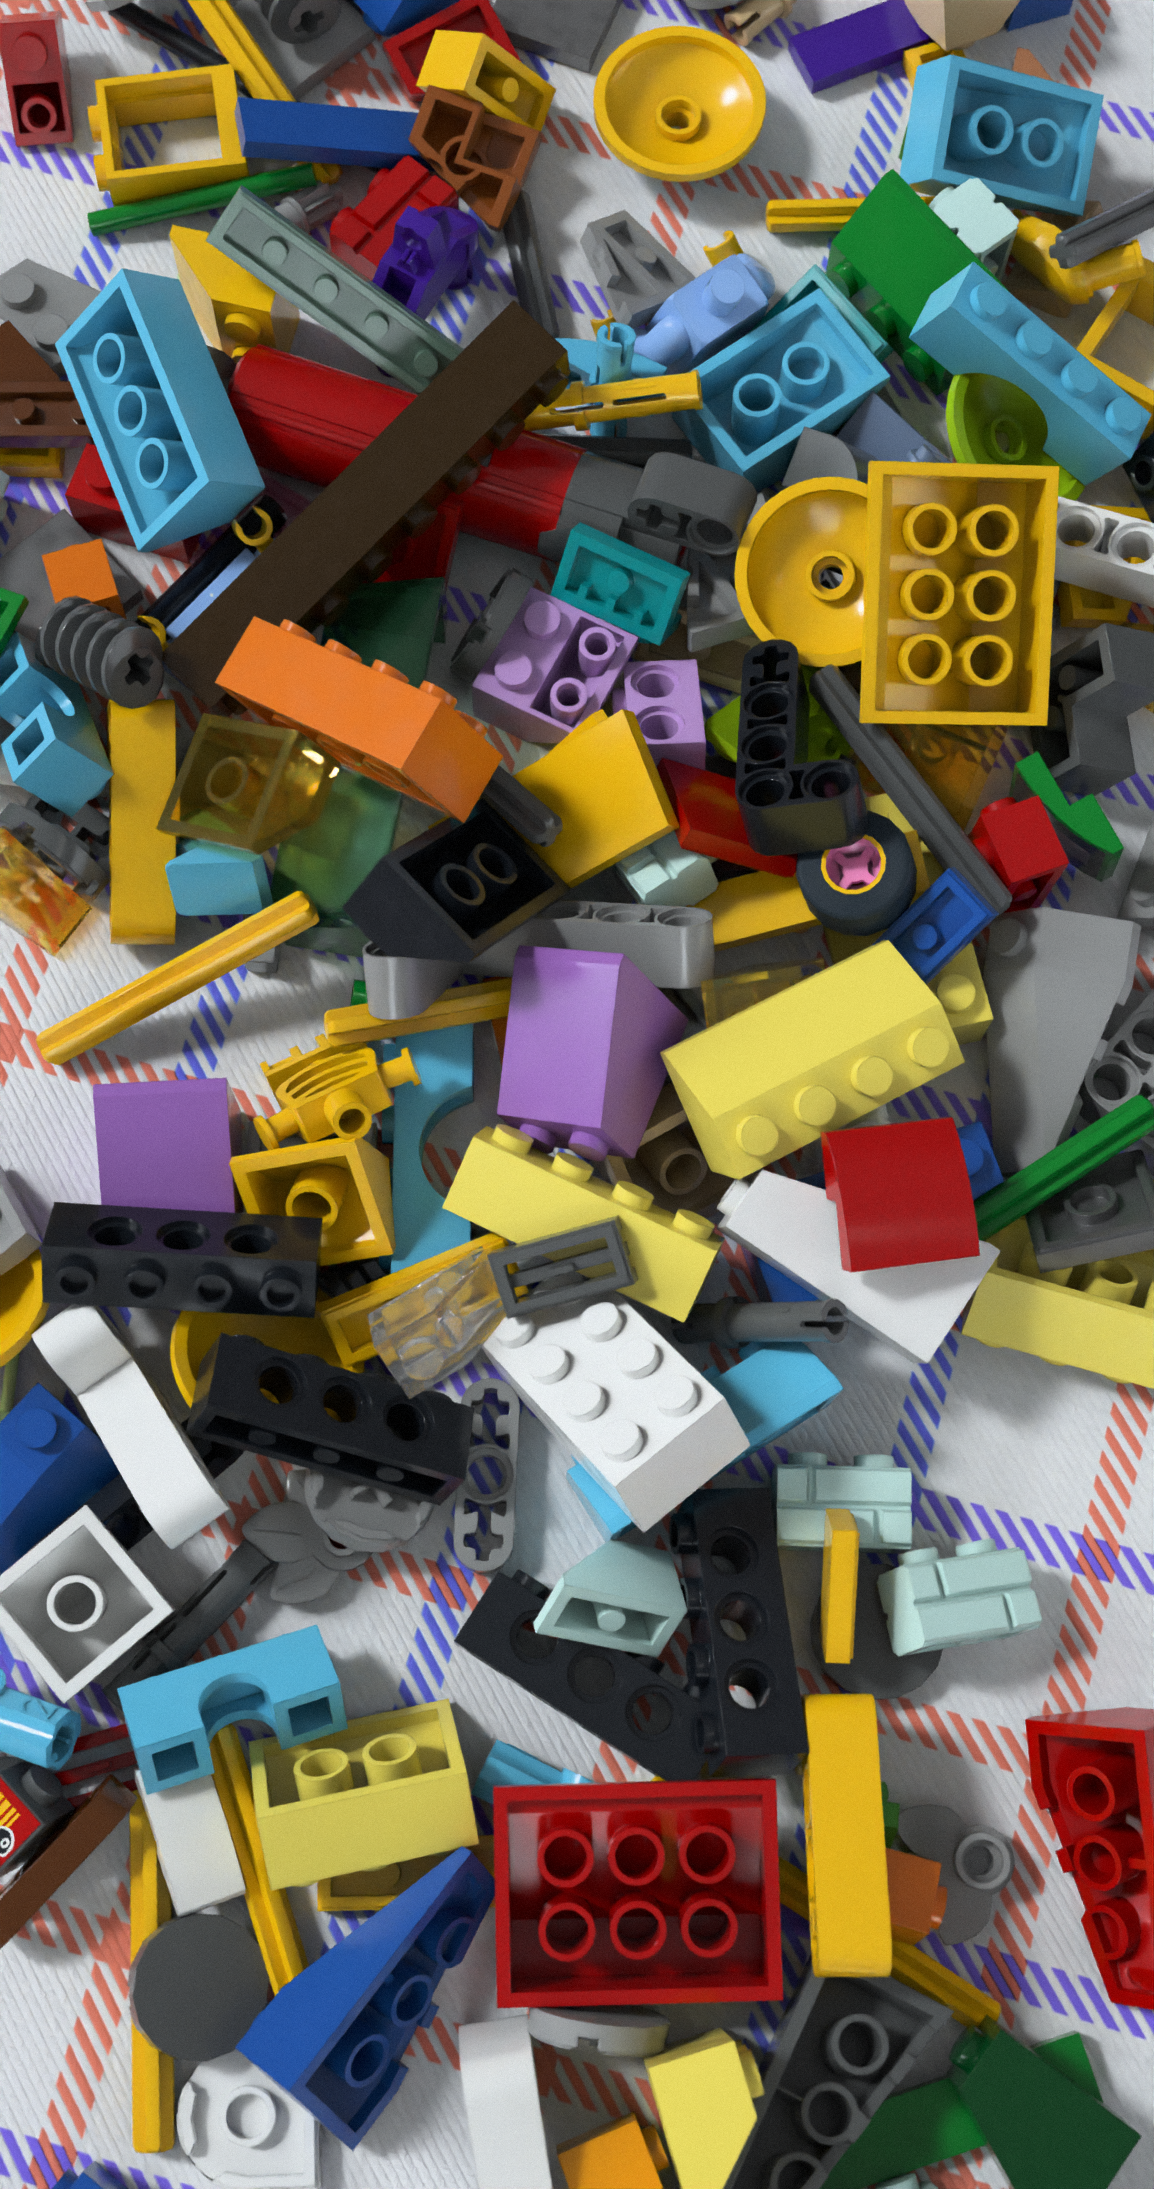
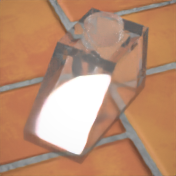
[367,1246,506,1399]

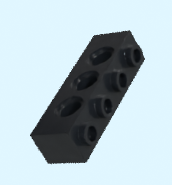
[41,1202,322,1318]
[186,1333,474,1506]
[669,1487,809,1778]
[454,1569,707,1781]

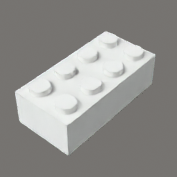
[474,1271,751,1533]

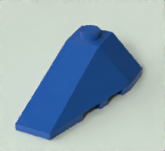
[0,1382,120,1575]
[235,1846,495,2151]

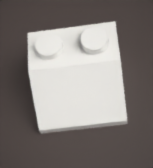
[0,1505,176,1704]

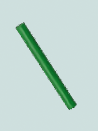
[87,162,318,237]

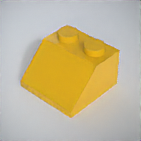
[169,225,300,364]

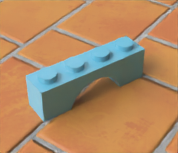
[908,261,1152,486]
[379,1024,474,1274]

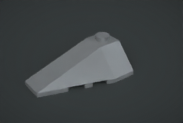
[983,907,1141,1177]

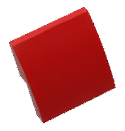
[821,1117,980,1273]

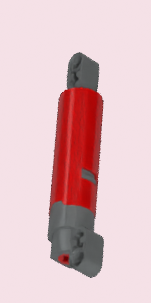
[207,344,757,568]

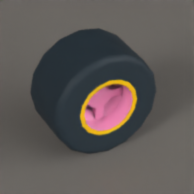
[796,810,917,936]

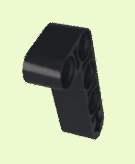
[735,639,870,856]

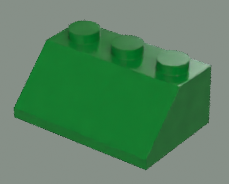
[826,169,1008,396]

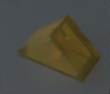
[0,828,92,956]

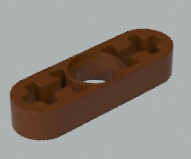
[0,1774,138,1949]

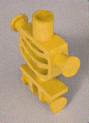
[253,1033,422,1150]

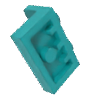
[550,522,691,646]

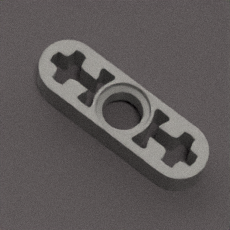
[453,1378,520,1574]

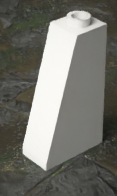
[716,1170,1000,1364]

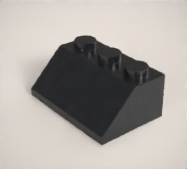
[342,798,571,963]

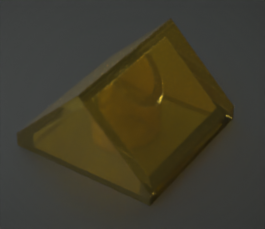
[857,723,1010,831]

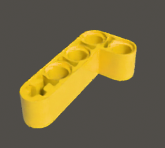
[107,699,176,945]
[795,1694,892,1977]

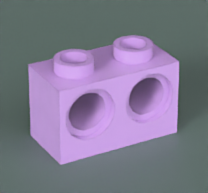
[612,659,706,770]

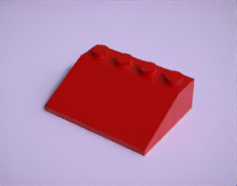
[493,1778,783,2008]

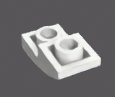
[135,1770,246,1918]

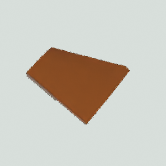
[408,84,542,233]

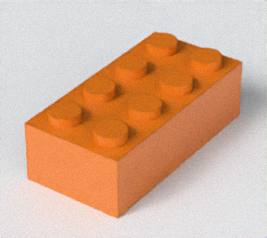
[215,616,504,823]

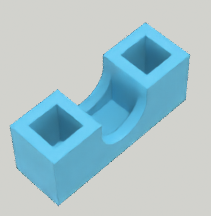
[0,631,114,818]
[117,1624,348,1795]

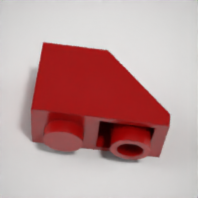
[0,11,74,146]

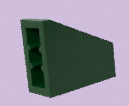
[946,2014,1141,2189]

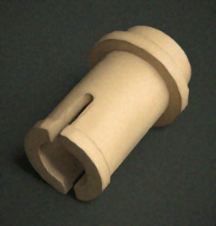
[724,0,797,46]

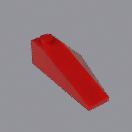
[1025,1707,1154,2010]

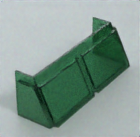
[270,577,448,957]

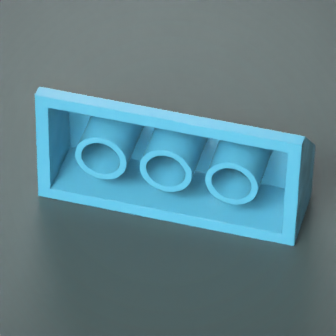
[55,268,266,552]
[566,1342,844,1542]

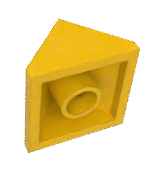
[229,1137,396,1266]

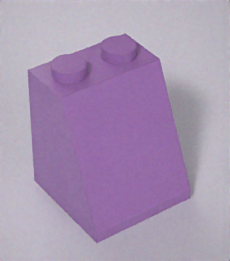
[497,945,689,1161]
[93,1078,244,1213]

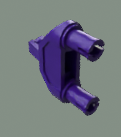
[372,205,479,378]

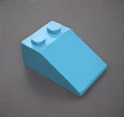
[900,54,1104,217]
[672,288,890,494]

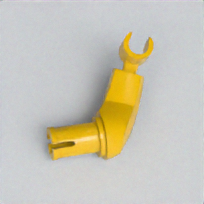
[1009,209,1146,305]

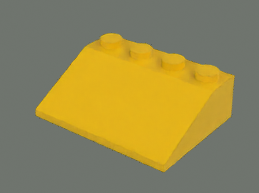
[859,461,1059,726]

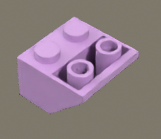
[472,586,639,743]

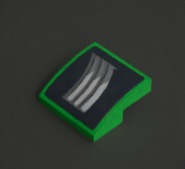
[1009,751,1124,882]

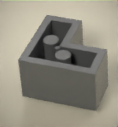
[1030,623,1154,796]

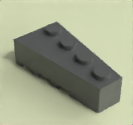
[723,1954,954,2189]

